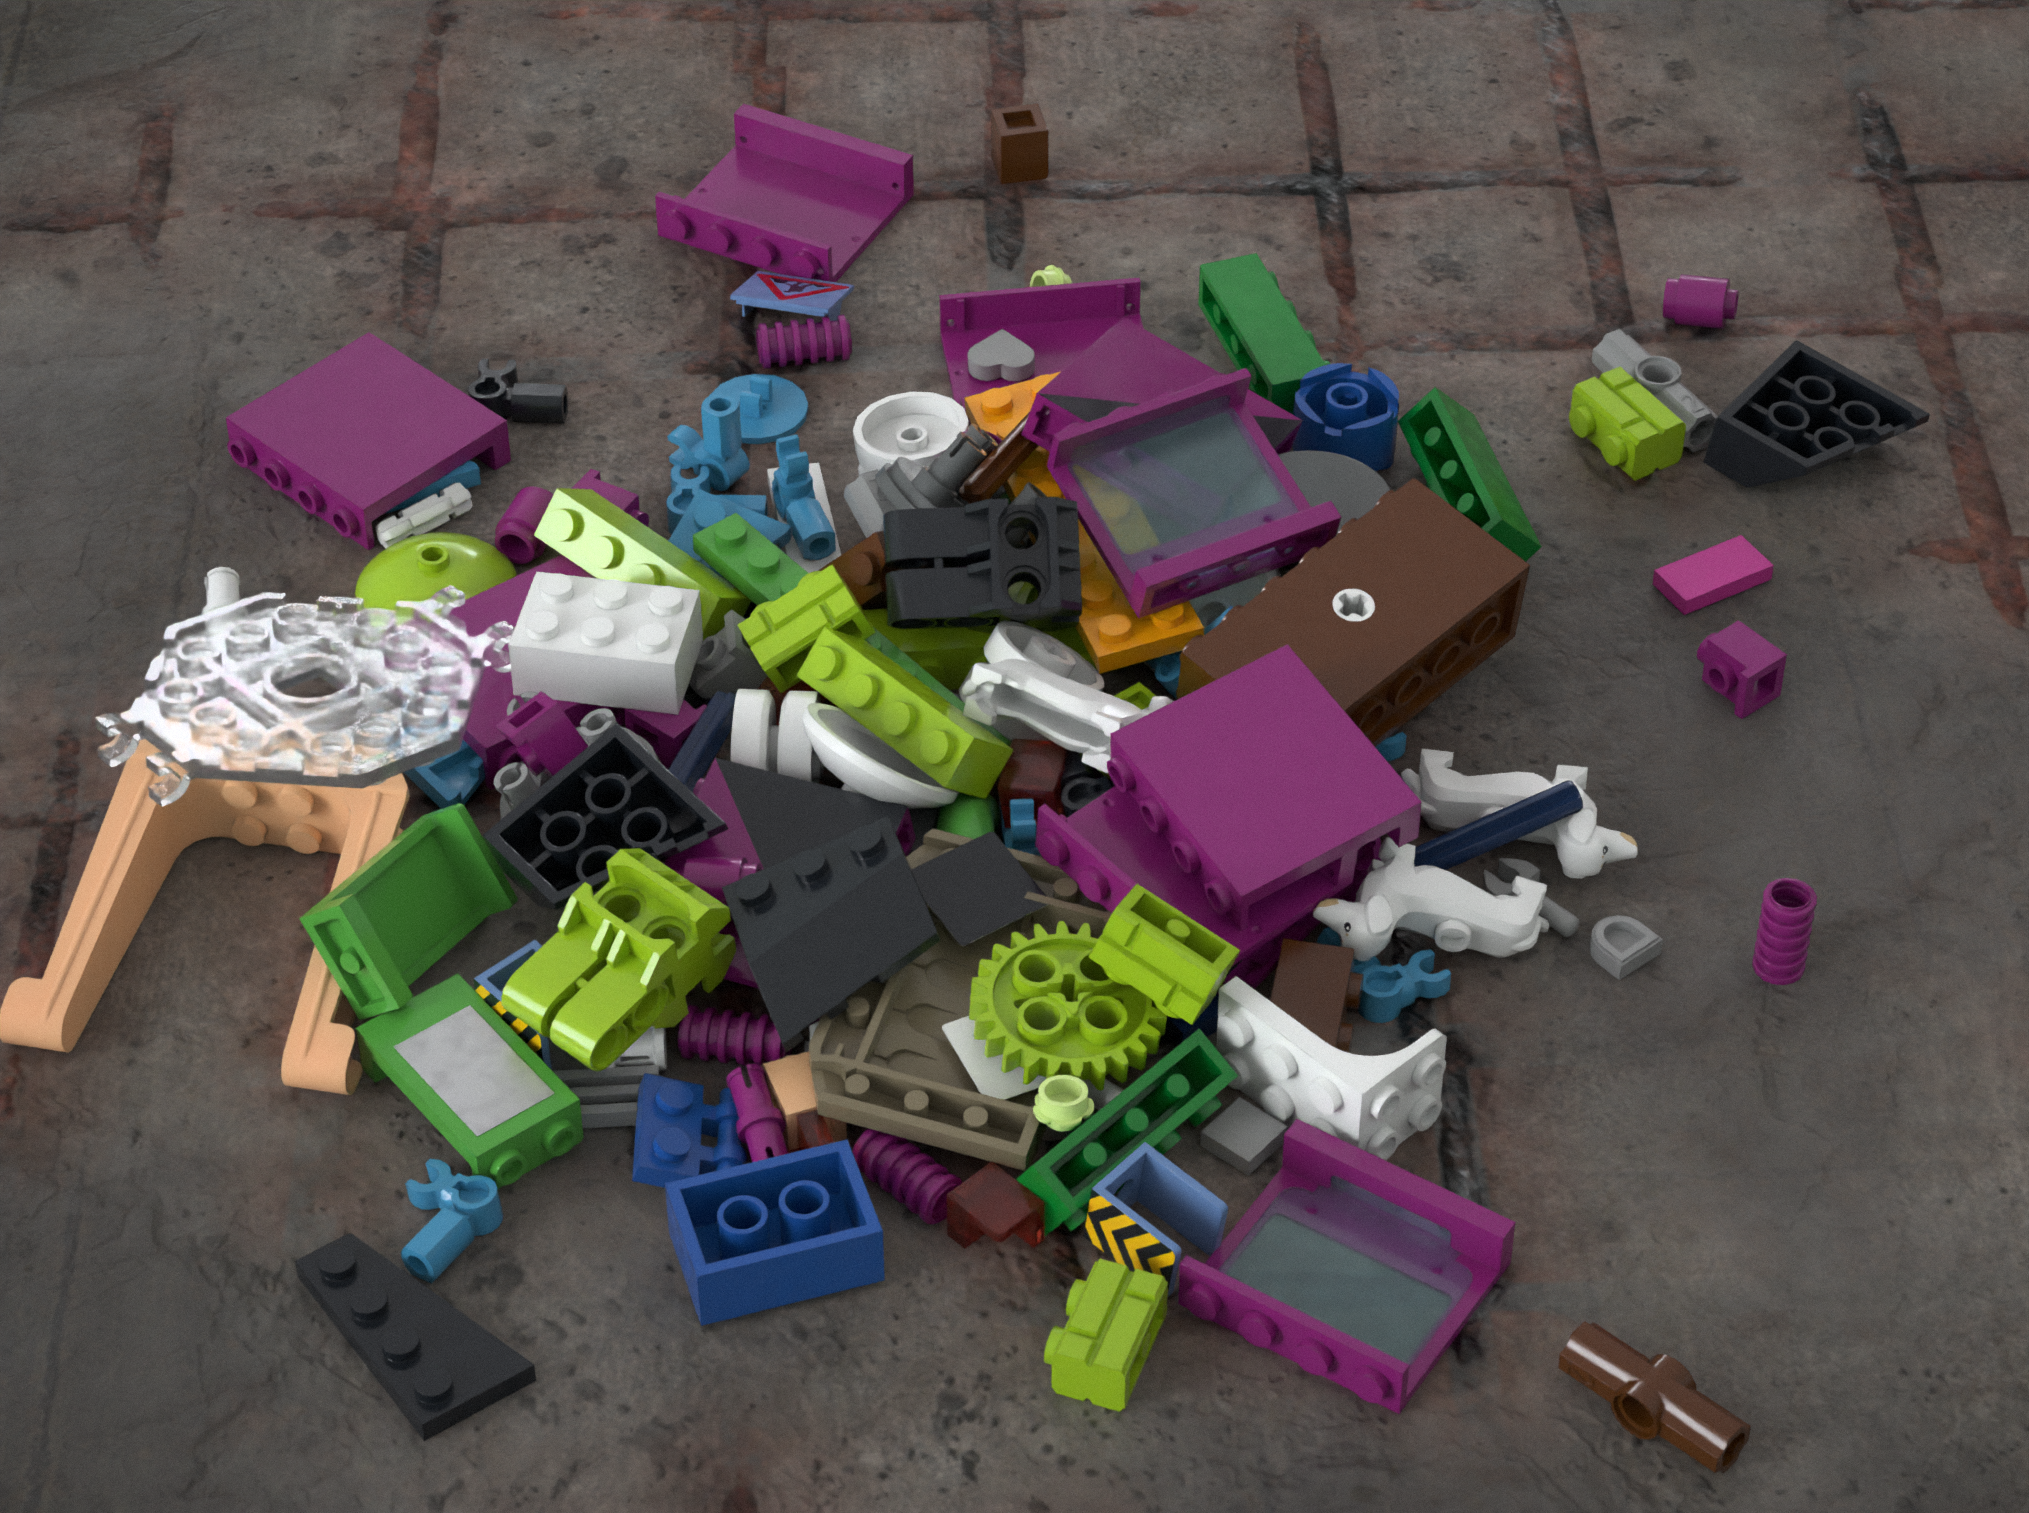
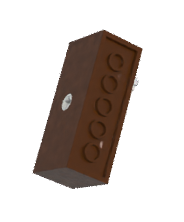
[1176,478,1530,747]

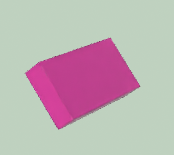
[1652,535,1774,615]

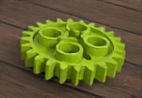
[969,921,1167,1091]

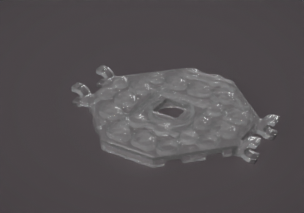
[95,585,515,807]

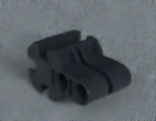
[883,497,1082,633]

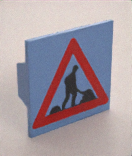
[730,271,854,321]

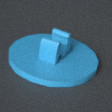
[709,374,808,445]

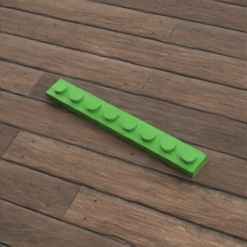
[693,513,1011,760]

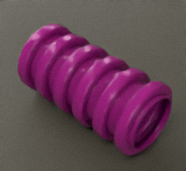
[756,314,852,369]
[1752,878,1817,985]
[678,1005,793,1067]
[852,1128,963,1225]

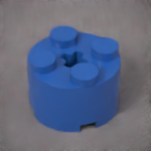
[1292,363,1399,472]

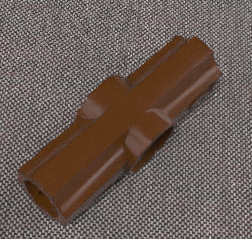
[1558,1321,1751,1473]

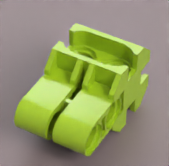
[501,848,737,1072]

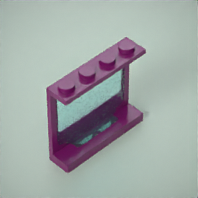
[1047,368,1342,619]
[1178,1119,1516,1414]

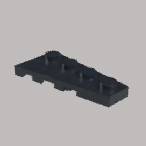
[295,1233,536,1441]

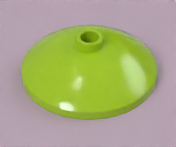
[355,532,517,639]

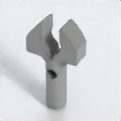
[1482,858,1579,937]

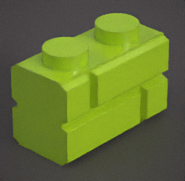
[1569,366,1686,481]
[737,564,876,693]
[1089,884,1241,1025]
[1044,1258,1168,1412]

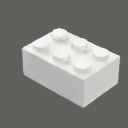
[508,572,703,715]

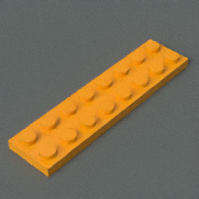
[964,372,1204,674]

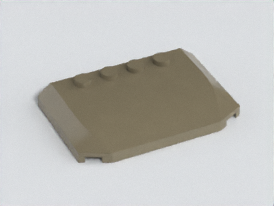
[809,828,1112,1171]

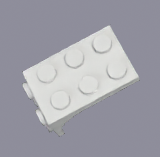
[1216,976,1447,1161]

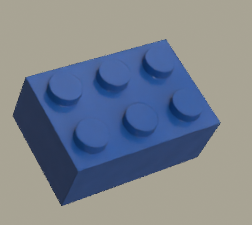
[665,1140,885,1326]

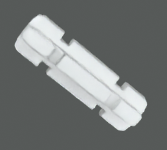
[375,483,473,548]

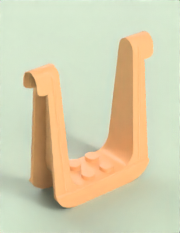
[0,727,410,1095]

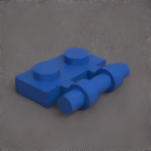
[632,1073,747,1188]

